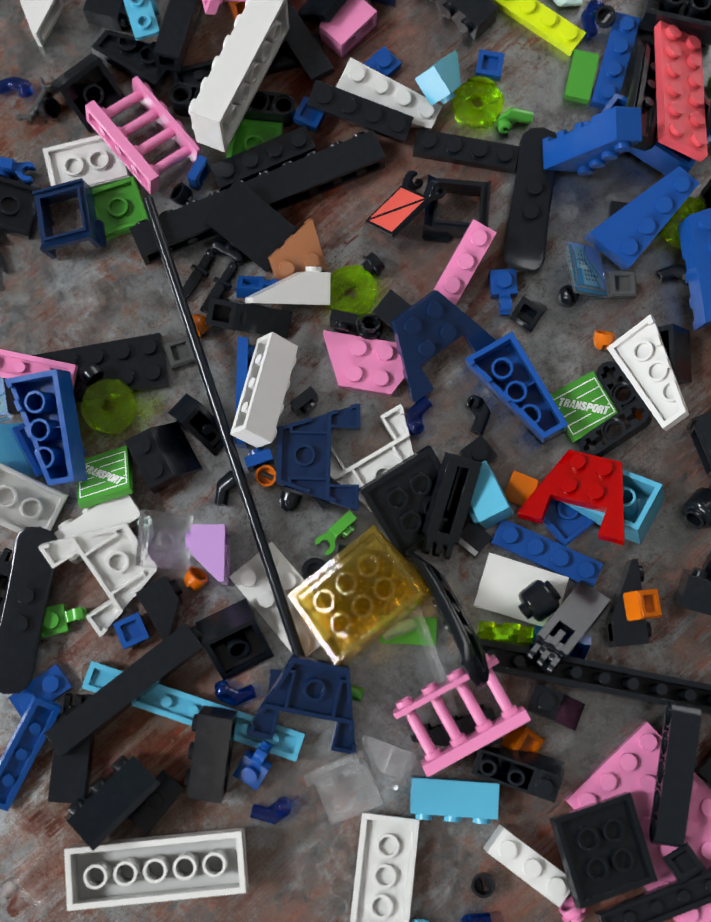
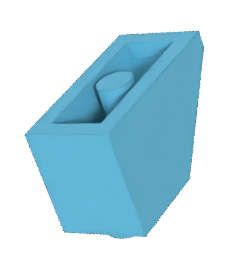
[415,50,461,106]
[468,460,514,529]

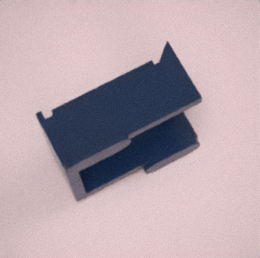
[32,178,107,259]

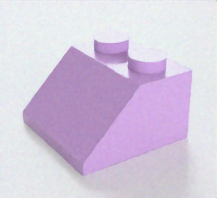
[185,524,231,586]

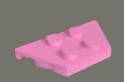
[323,330,405,397]

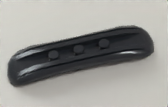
[626,37,658,151]
[503,127,557,272]
[0,527,58,694]
[406,551,489,687]

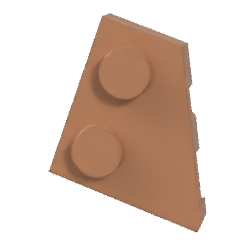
[268,218,327,280]

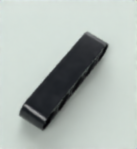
[169,83,296,127]
[649,701,701,848]

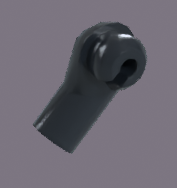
[656,263,689,286]
[466,395,491,436]
[214,470,237,506]

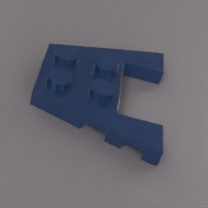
[391,290,496,403]
[276,403,361,511]
[246,654,356,755]

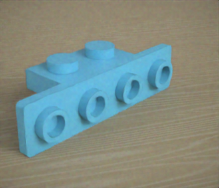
[123,0,160,41]

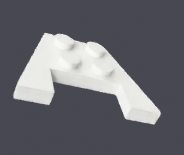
[330,404,414,512]
[38,522,157,637]

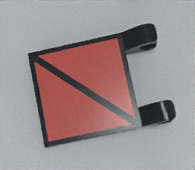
[365,170,446,238]

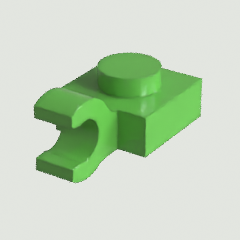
[315,510,357,556]
[41,604,87,638]

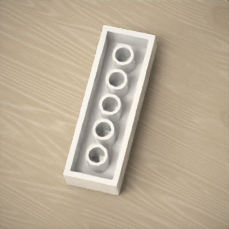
[188,0,289,152]
[64,827,249,911]

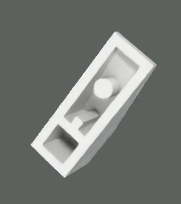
[245,267,331,305]

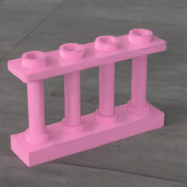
[85,76,201,195]
[393,653,531,777]

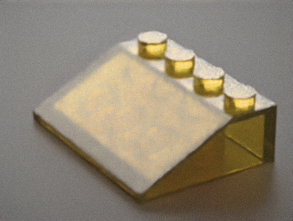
[287,525,432,665]

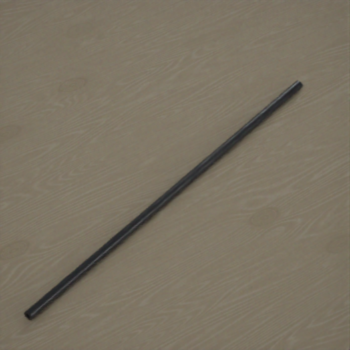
[142,196,306,657]

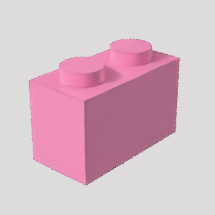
[319,0,377,58]

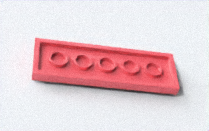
[654,20,708,162]

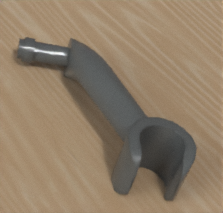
[16,76,56,122]

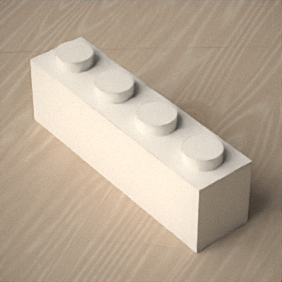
[230,332,298,448]

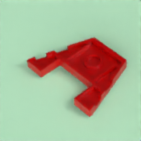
[517,450,625,546]

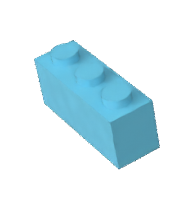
[409,775,499,824]

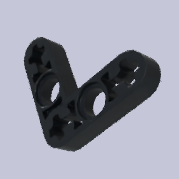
[579,361,652,457]

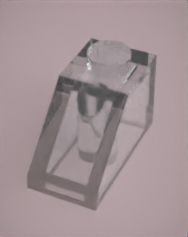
[361,733,417,791]

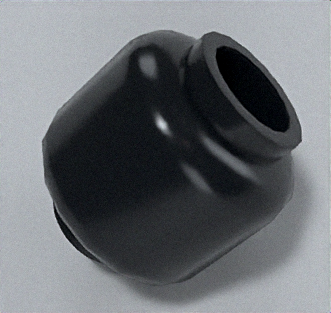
[683,488,711,528]
[518,580,561,622]

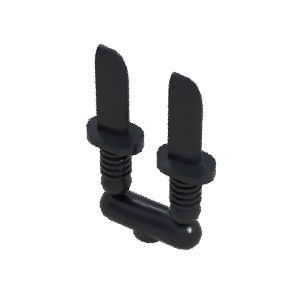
[183,239,245,313]

